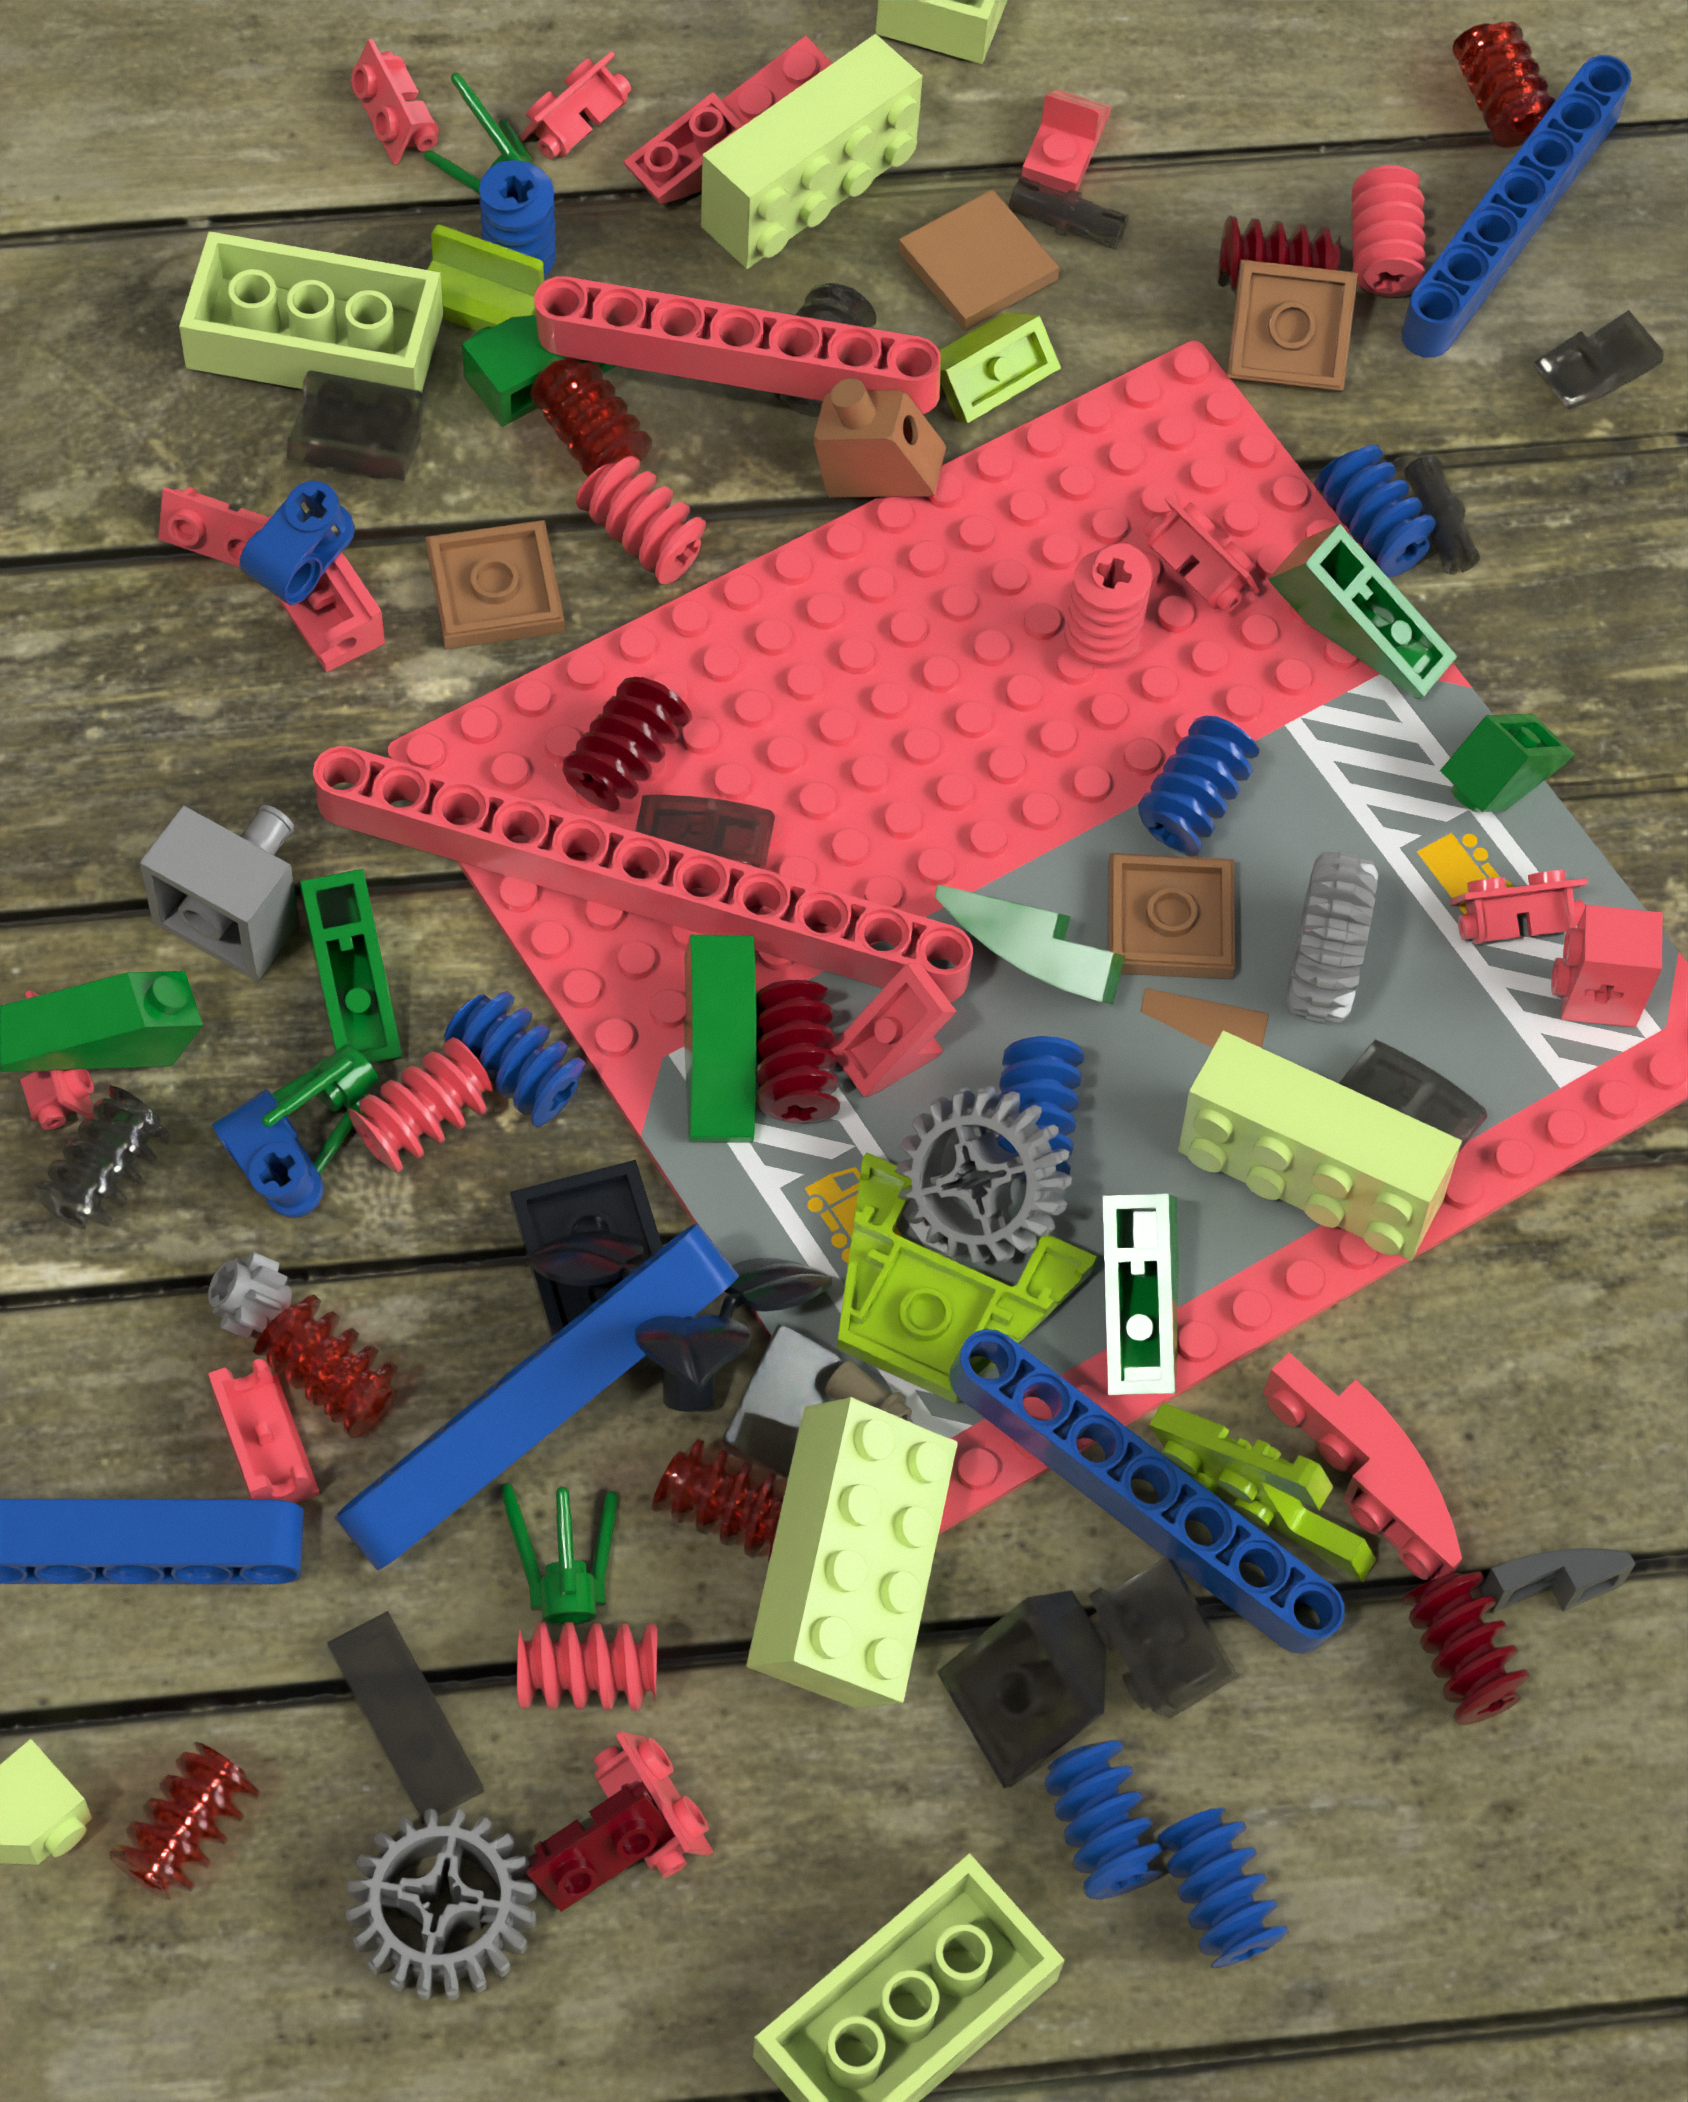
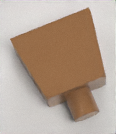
[814,378,946,498]

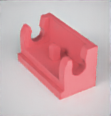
[276,552,385,673]
[208,1359,320,1504]

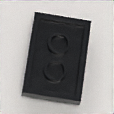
[510,1160,663,1338]

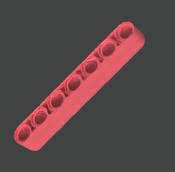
[534,277,941,414]

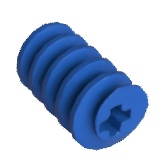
[479,160,556,278]
[1313,444,1436,578]
[1138,715,1260,856]
[444,991,586,1128]
[993,1036,1084,1180]
[1044,1740,1163,1900]
[1157,1808,1289,1968]

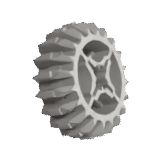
[1286,852,1379,1023]
[895,1086,1073,1263]
[346,1808,537,2001]

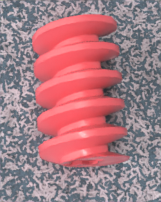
[1351,165,1426,298]
[575,456,706,585]
[1064,542,1153,665]
[348,1037,493,1173]
[517,1621,657,1711]

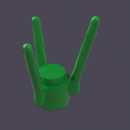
[424,73,536,195]
[261,1044,379,1175]
[500,1483,618,1626]

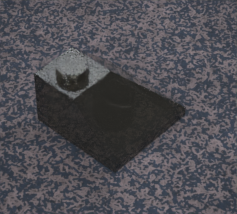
[937,1590,1106,1788]

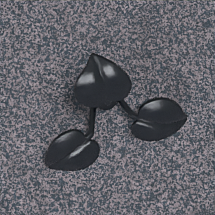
[525,1231,832,1412]

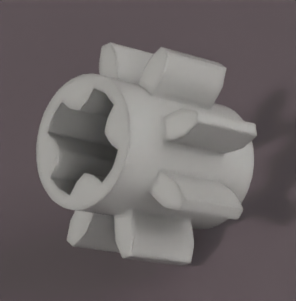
[208,1251,292,1339]

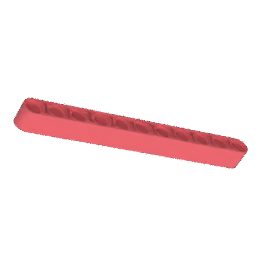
[313,746,973,1002]

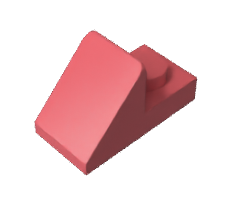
[1021,89,1112,198]
[828,963,957,1097]

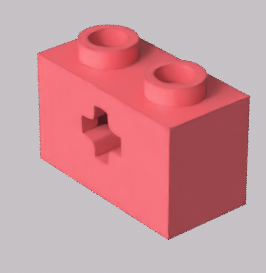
[1551,905,1663,1028]

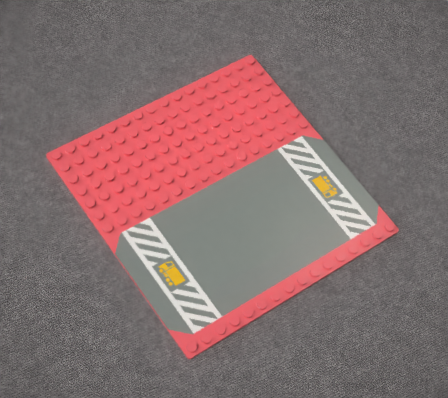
[388,341,1688,1535]

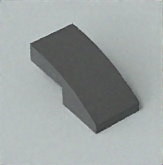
[1480,1548,1635,1614]

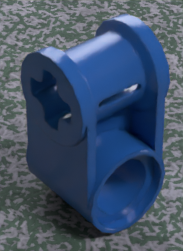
[239,481,355,605]
[212,1088,324,1218]

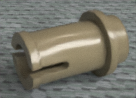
[825,1360,912,1421]

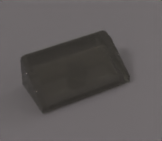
[722,1324,843,1479]

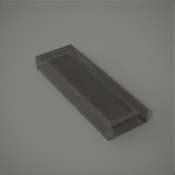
[327,1611,484,1824]

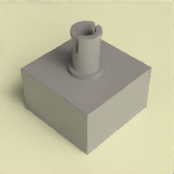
[140,805,300,982]

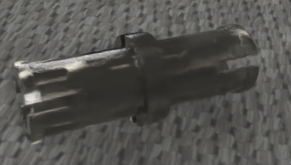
[1008,175,1129,250]
[1404,455,1480,575]

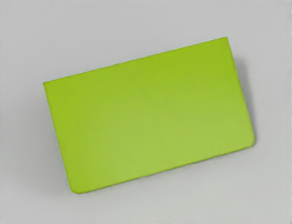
[427,224,544,331]
[939,312,1061,423]

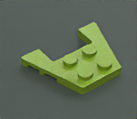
[837,1152,1097,1404]
[1149,1402,1377,1582]

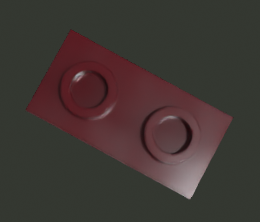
[526,1781,675,1912]

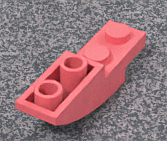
[624,35,833,204]
[1263,1352,1462,1580]

